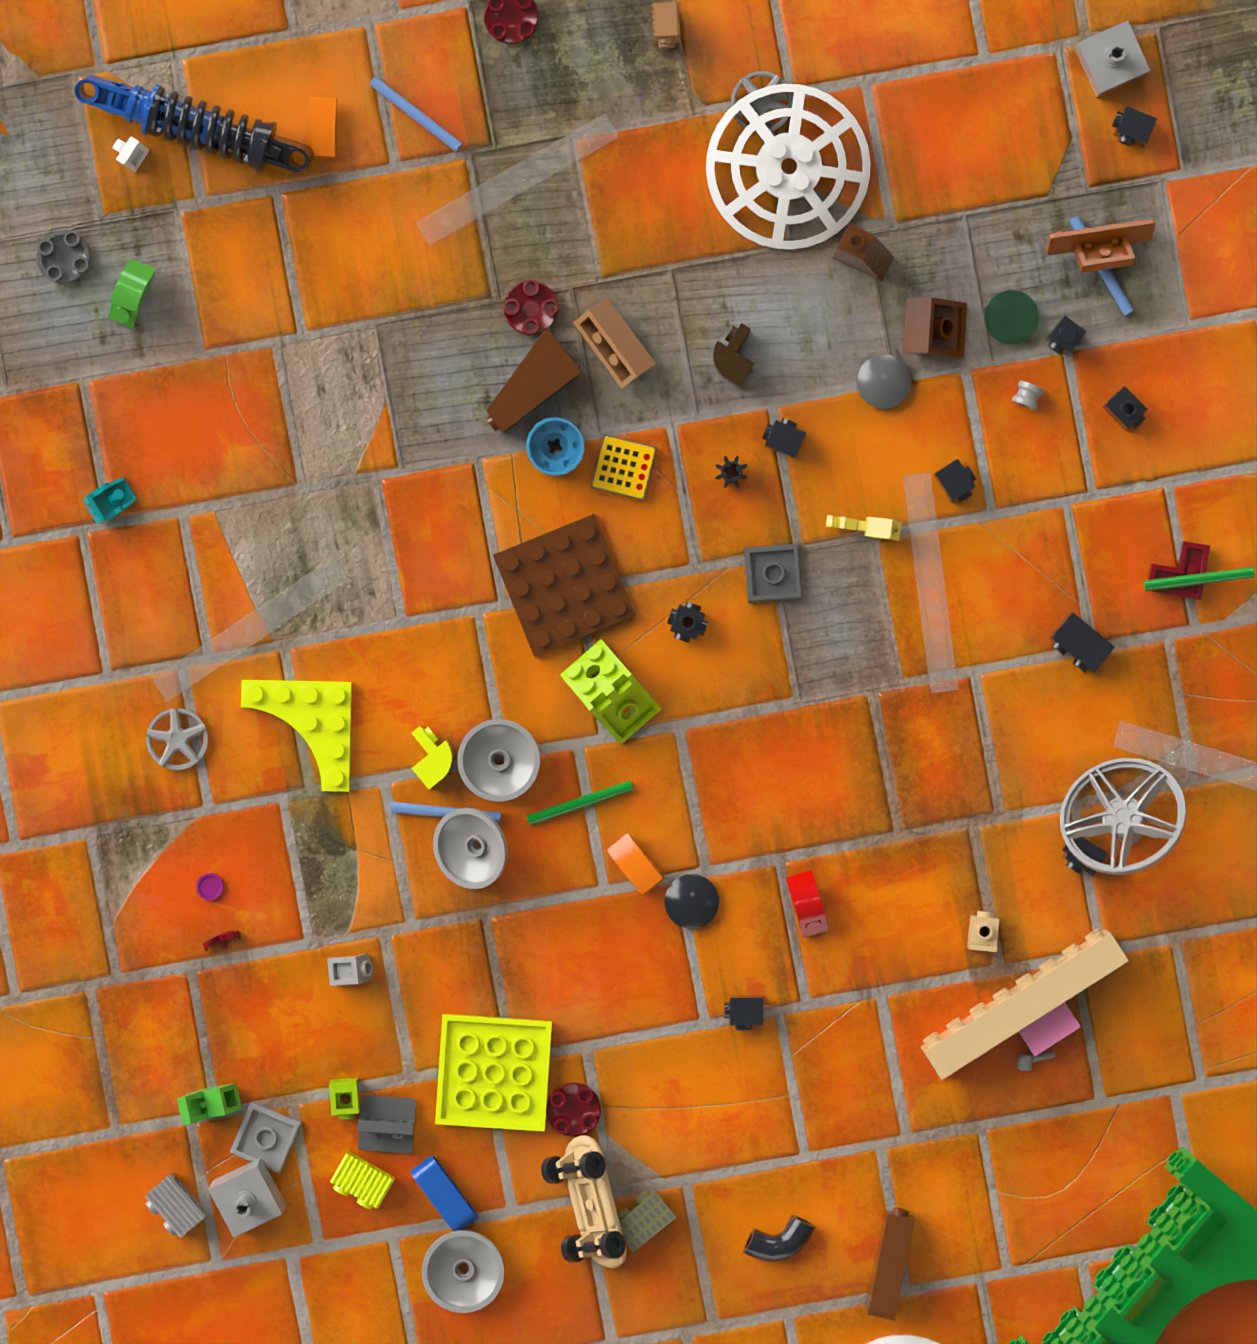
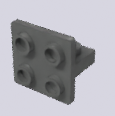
[357,1095,416,1153]

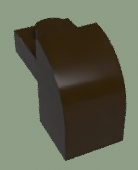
[713,323,755,389]

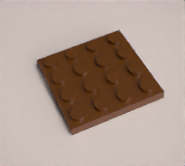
[493,514,635,656]

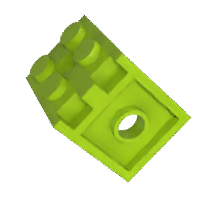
[560,639,662,745]

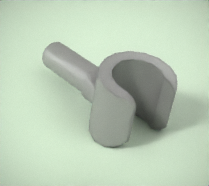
[1017,1051,1055,1071]

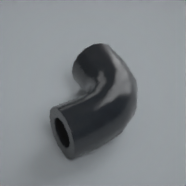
[743,1215,816,1262]

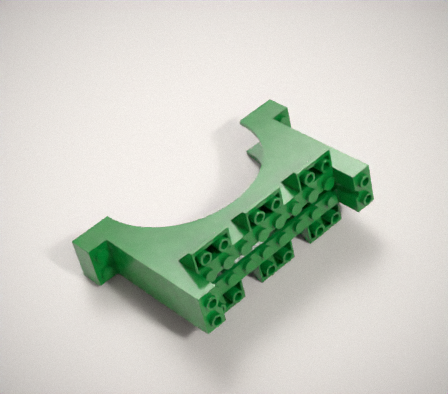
[1009,1146,1257,1344]

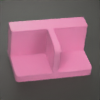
[1018,1002,1081,1056]

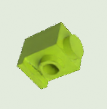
[329,1078,360,1120]

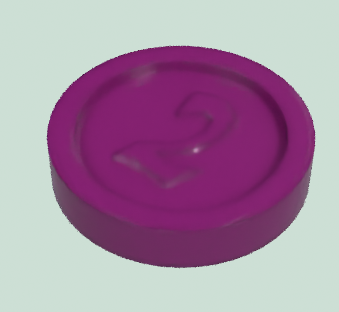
[196,873,224,900]

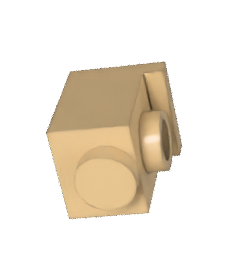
[967,911,999,952]

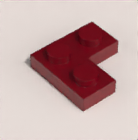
[1148,541,1210,600]

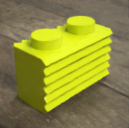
[330,1151,395,1210]

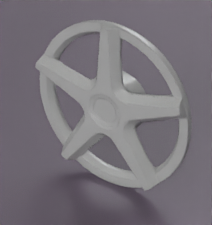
[731,71,793,133]
[146,708,208,770]

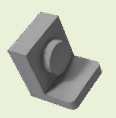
[327,954,373,986]

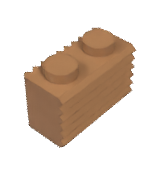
[651,2,681,49]

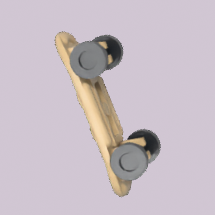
[541,1135,627,1268]

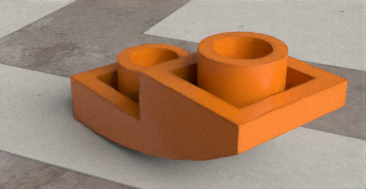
[308,97,337,157]
[607,833,665,896]

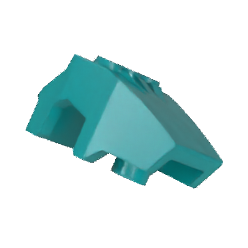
[83,477,138,524]

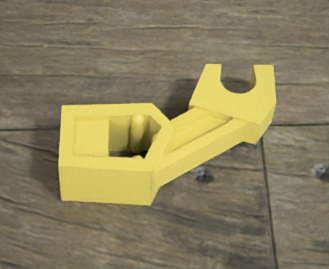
[826,515,902,541]

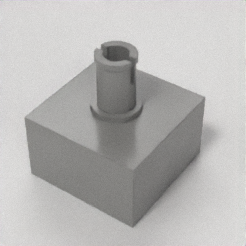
[1074,20,1150,98]
[208,1157,286,1237]

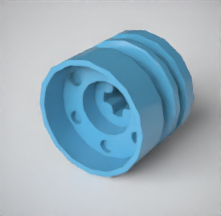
[526,417,584,476]

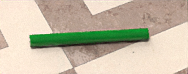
[1143,567,1255,591]
[526,780,634,826]

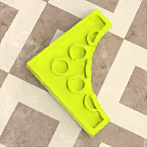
[241,680,352,792]

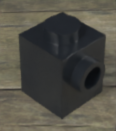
[1112,106,1157,147]
[1045,315,1087,356]
[1102,386,1148,430]
[762,418,806,459]
[933,459,976,503]
[1062,837,1107,876]
[724,995,763,1030]

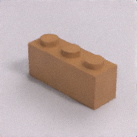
[573,298,656,389]

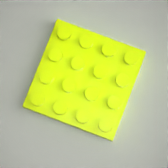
[435,1014,552,1132]

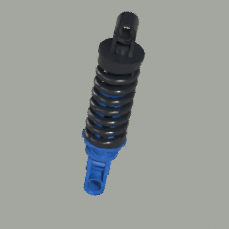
[74,75,313,173]

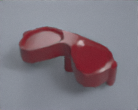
[203,930,242,952]

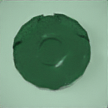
[984,290,1039,345]

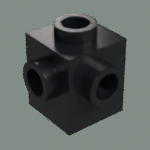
[667,601,708,643]

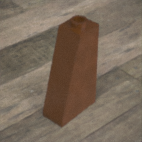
[833,223,894,282]
[486,328,582,434]
[864,1207,915,1321]

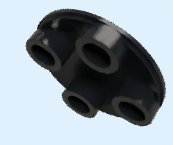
[664,874,719,929]

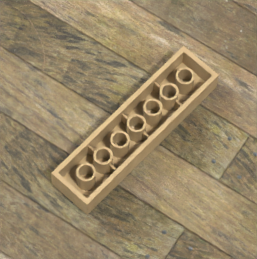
[920,929,1128,1080]

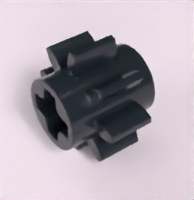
[715,456,748,488]

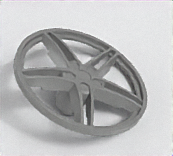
[1060,758,1187,875]

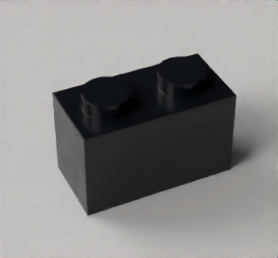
[1049,612,1115,673]

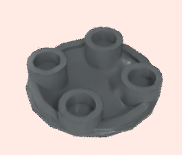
[36,230,91,284]
[857,355,911,409]

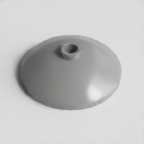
[457,719,540,802]
[433,808,508,889]
[422,1230,504,1313]

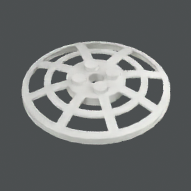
[706,84,871,250]

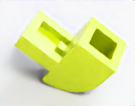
[411,726,453,789]

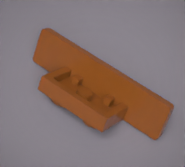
[1046,219,1156,273]

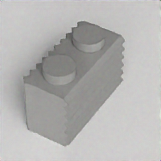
[145,1172,208,1238]

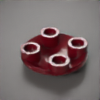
[484,0,538,44]
[503,280,558,335]
[546,1082,601,1137]

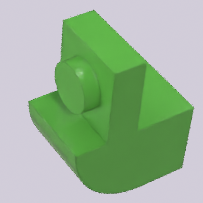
[108,259,156,328]
[177,1083,242,1125]

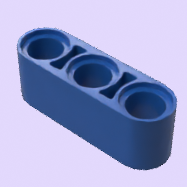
[410,1155,479,1231]

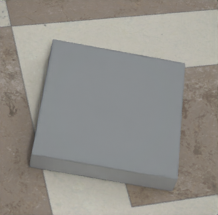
[230,1101,302,1174]

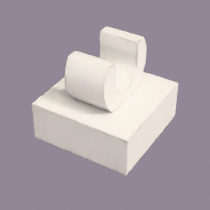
[112,137,150,172]

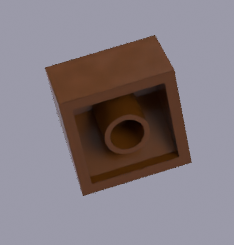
[903,297,967,358]

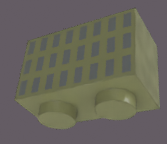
[617,1189,676,1252]

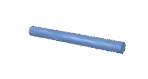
[369,76,462,152]
[1069,216,1134,316]
[391,802,501,823]

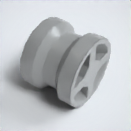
[1011,380,1045,411]

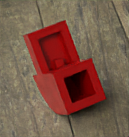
[786,870,829,938]

